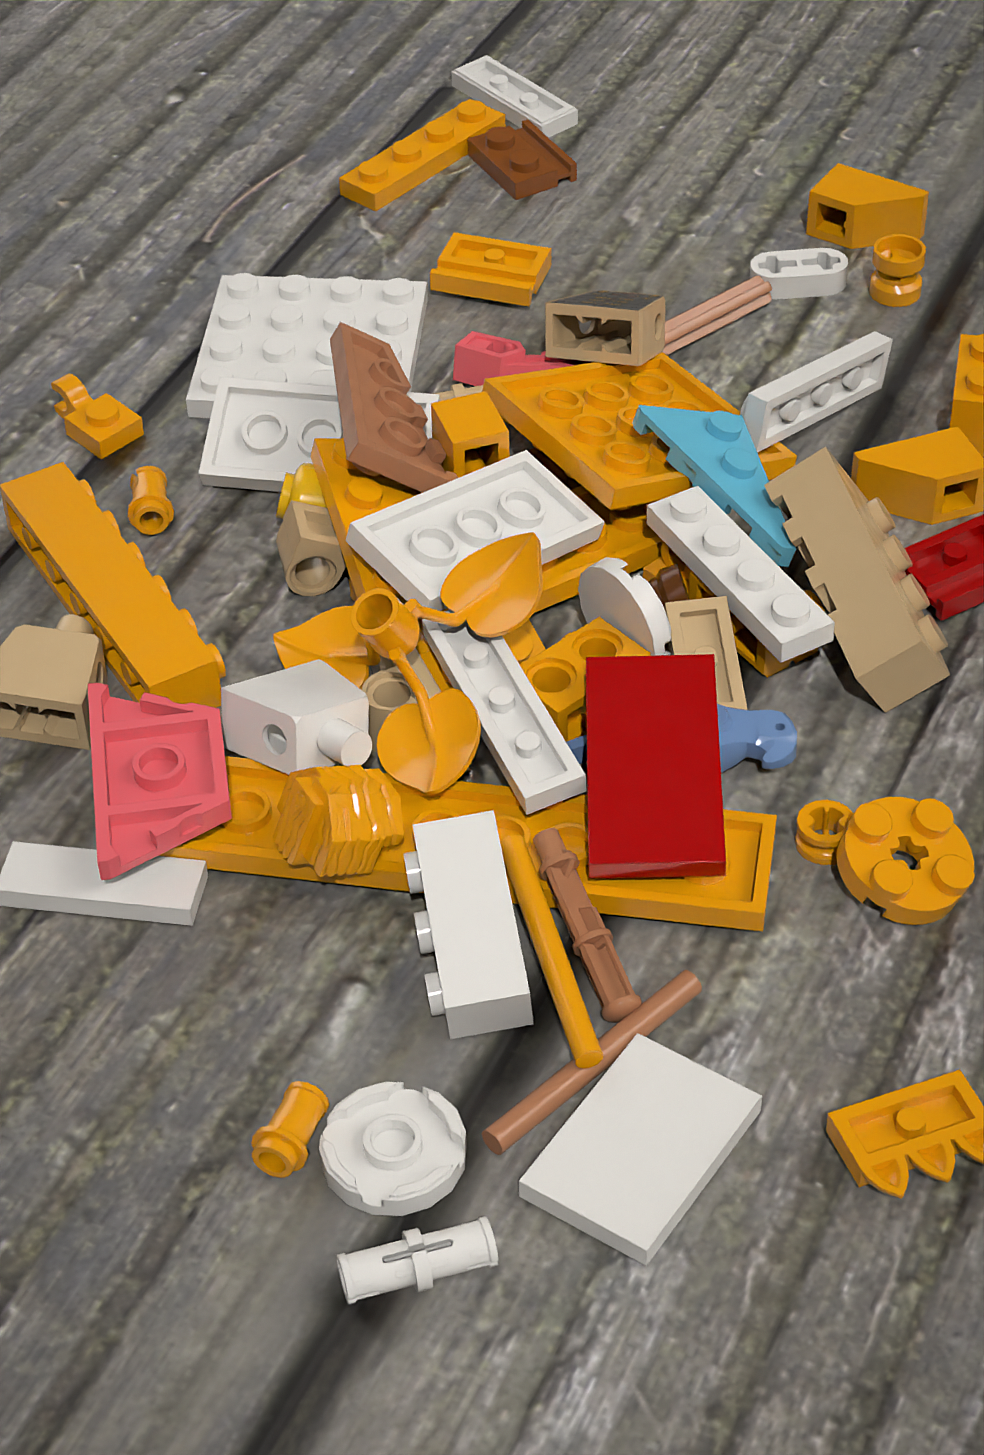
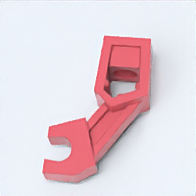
[453,331,594,386]

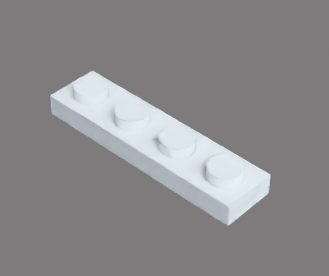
[740,331,893,453]
[647,486,835,663]
[422,610,587,815]

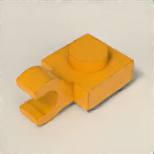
[51,373,144,460]

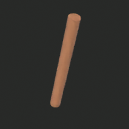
[482,970,702,1155]

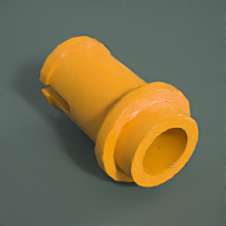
[128,466,174,535]
[251,1081,330,1178]

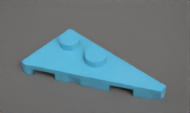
[632,405,796,567]

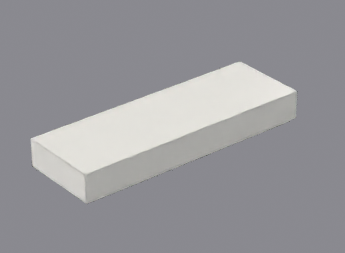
[451,55,578,138]
[0,841,208,926]

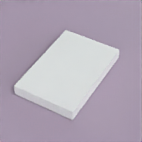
[519,1033,762,1266]

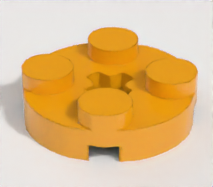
[836,797,975,925]

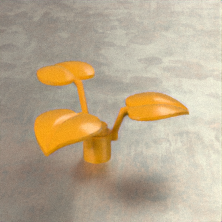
[273,532,543,796]

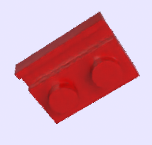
[905,514,984,621]

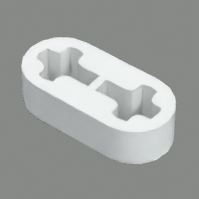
[750,248,848,300]

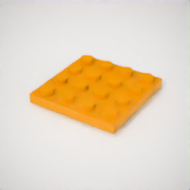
[482,352,797,510]

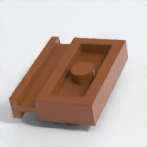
[467,119,577,200]

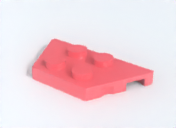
[87,683,232,880]

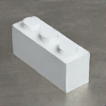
[403,810,533,1039]

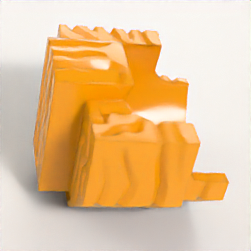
[272,765,404,877]

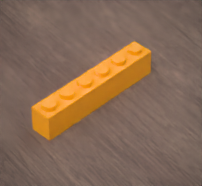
[0,462,226,708]

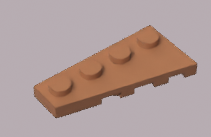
[330,322,458,492]

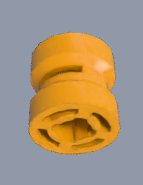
[869,234,926,307]

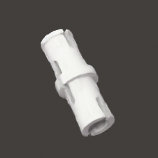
[337,1216,498,1305]

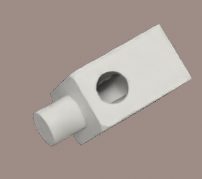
[221,659,372,775]

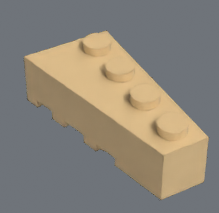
[764,446,950,713]

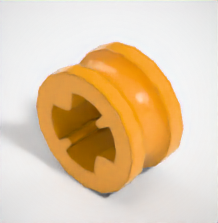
[795,799,854,865]

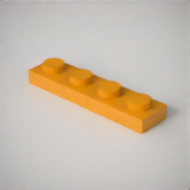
[339,99,506,212]

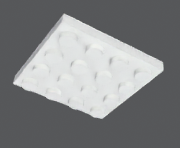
[186,273,428,418]

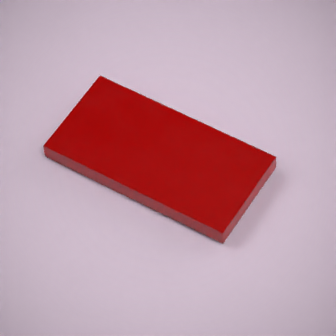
[586,654,726,878]

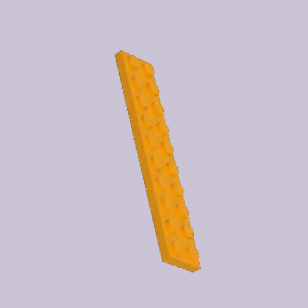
[158,756,777,932]

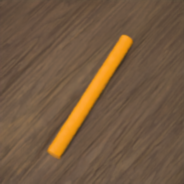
[500,835,604,1069]

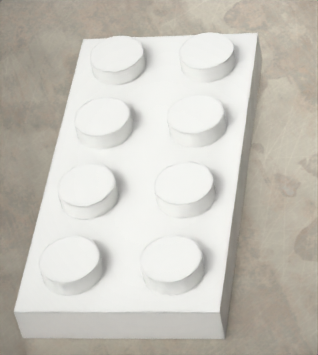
[198,376,440,492]
[345,450,605,611]

